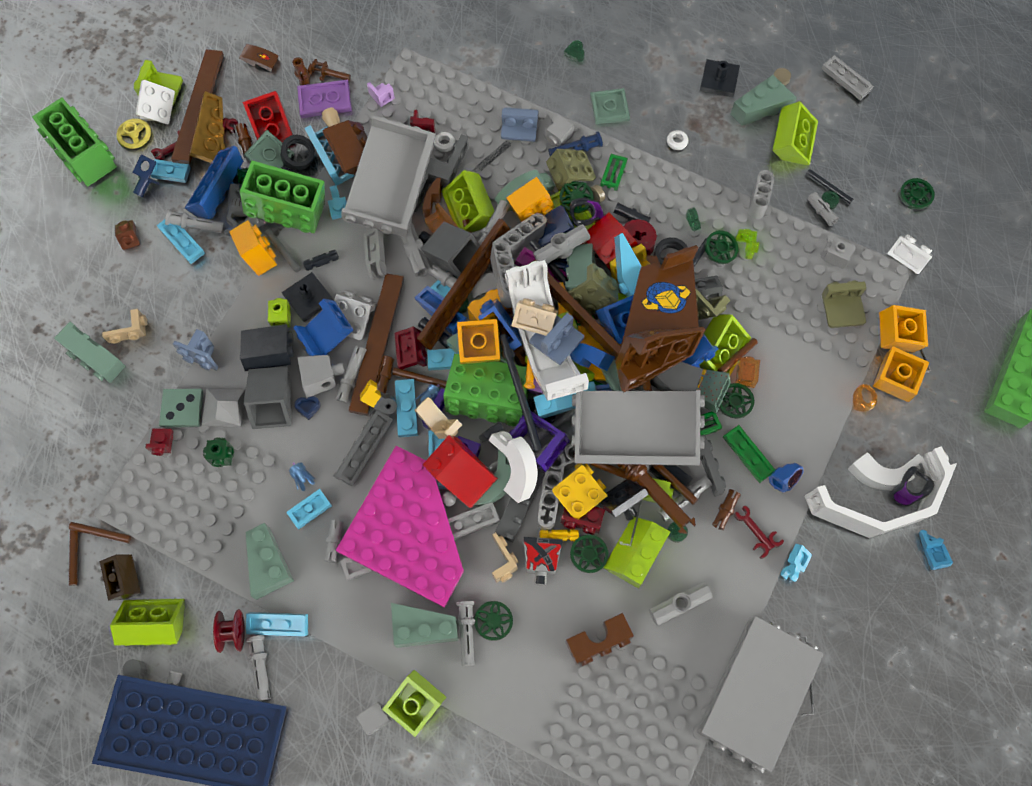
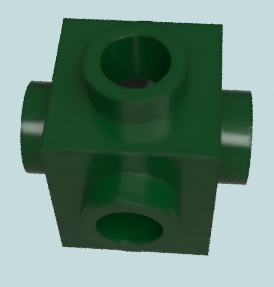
[203,437,234,467]

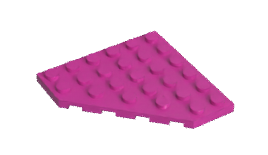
[336,446,464,608]

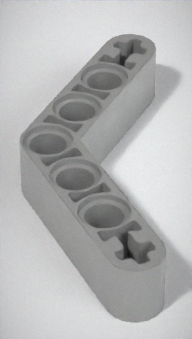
[490,213,547,308]
[537,443,577,531]

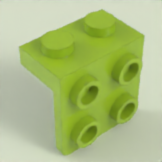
[134,60,183,106]

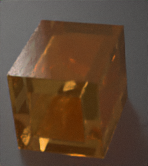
[735,356,760,388]

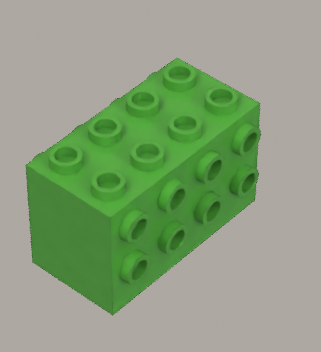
[32,97,117,187]
[240,160,325,234]
[444,353,529,427]

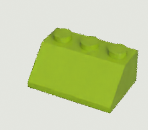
[773,101,818,165]
[441,170,494,233]
[699,314,751,375]
[603,516,670,589]
[110,599,185,646]

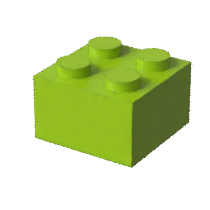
[382,670,447,737]

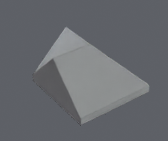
[202,389,245,427]

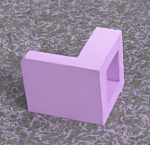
[367,82,395,107]

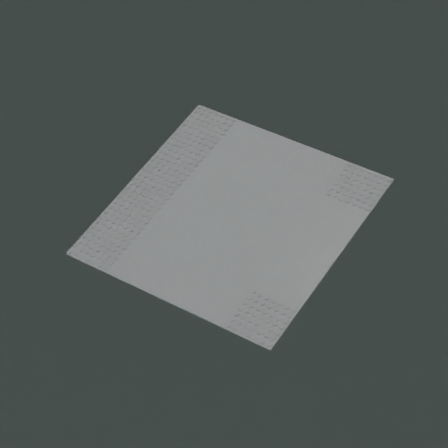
[94,48,912,786]

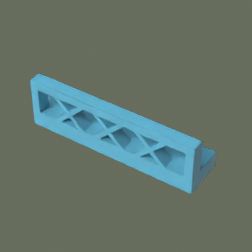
[304,125,355,185]

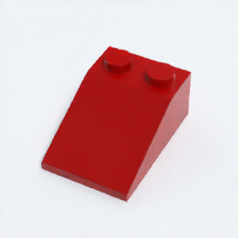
[243,91,293,143]
[586,212,638,272]
[422,435,498,508]

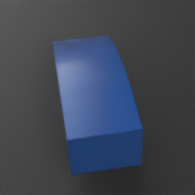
[414,285,468,335]
[570,343,615,371]

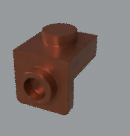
[115,220,140,250]

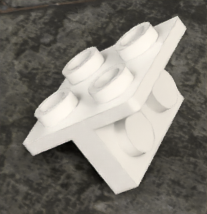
[136,80,175,124]
[887,234,933,274]

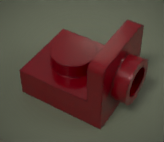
[410,110,436,133]
[145,428,174,456]

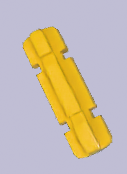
[539,530,579,541]

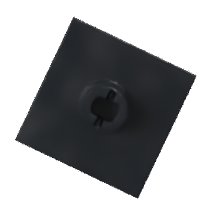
[700,59,740,97]
[281,272,334,322]
[598,479,648,521]

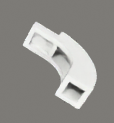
[489,431,538,503]
[848,452,924,490]

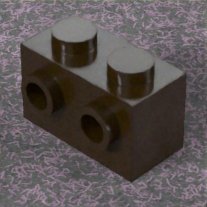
[99,554,141,601]

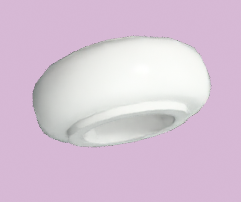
[667,130,688,150]
[434,132,455,152]

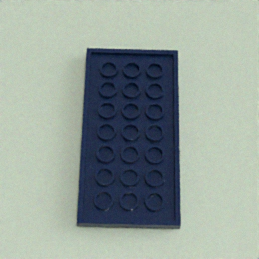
[91,675,287,786]

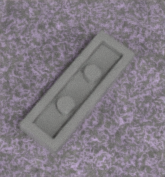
[822,55,874,100]

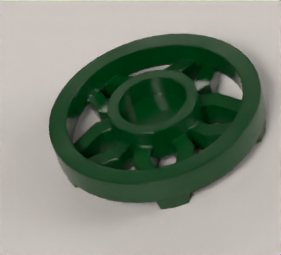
[899,178,935,209]
[559,181,594,213]
[705,230,739,264]
[719,383,755,419]
[570,535,608,573]
[474,601,513,641]

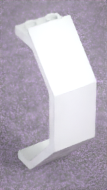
[504,260,589,401]
[804,446,957,538]

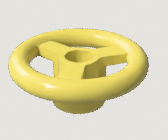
[116,119,151,149]

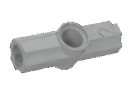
[400,223,430,277]
[533,224,591,264]
[649,582,713,626]

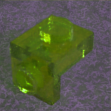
[735,229,759,260]

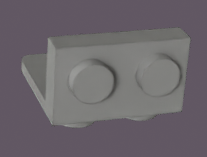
[335,290,377,340]

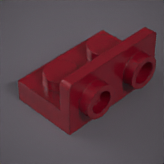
[394,326,428,369]
[560,507,605,535]

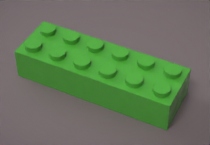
[984,309,1032,428]

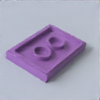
[297,80,352,118]

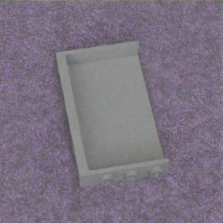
[341,115,436,237]
[572,390,705,465]
[697,616,823,774]

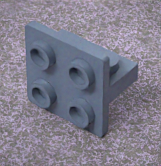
[501,107,539,142]
[529,313,584,365]
[173,329,218,371]

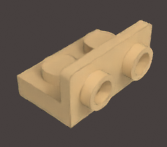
[511,298,558,336]

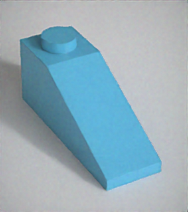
[614,233,642,297]
[533,381,597,418]

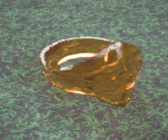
[853,384,877,411]

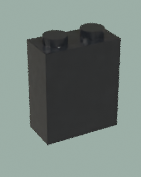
[240,324,294,371]

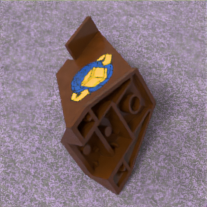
[615,245,706,393]

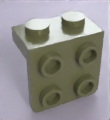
[546,149,596,191]
[568,263,619,316]
[822,280,866,328]
[696,289,730,320]

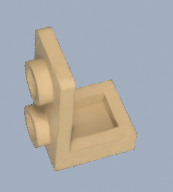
[102,309,147,344]
[415,397,462,439]
[492,532,519,583]

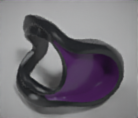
[570,198,604,227]
[892,466,934,506]

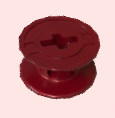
[623,219,657,257]
[213,609,245,653]

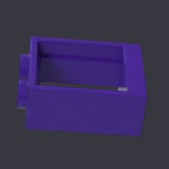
[509,411,570,472]

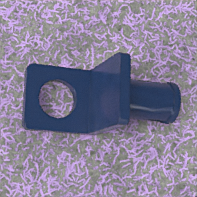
[132,155,159,197]

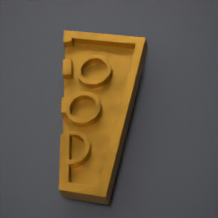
[189,91,225,163]

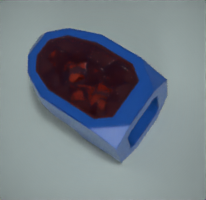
[769,463,804,493]

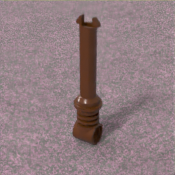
[618,464,696,534]

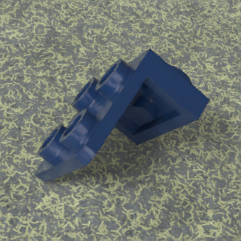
[537,205,575,247]

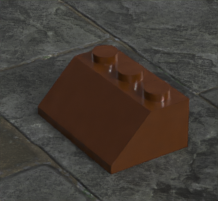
[323,120,368,175]

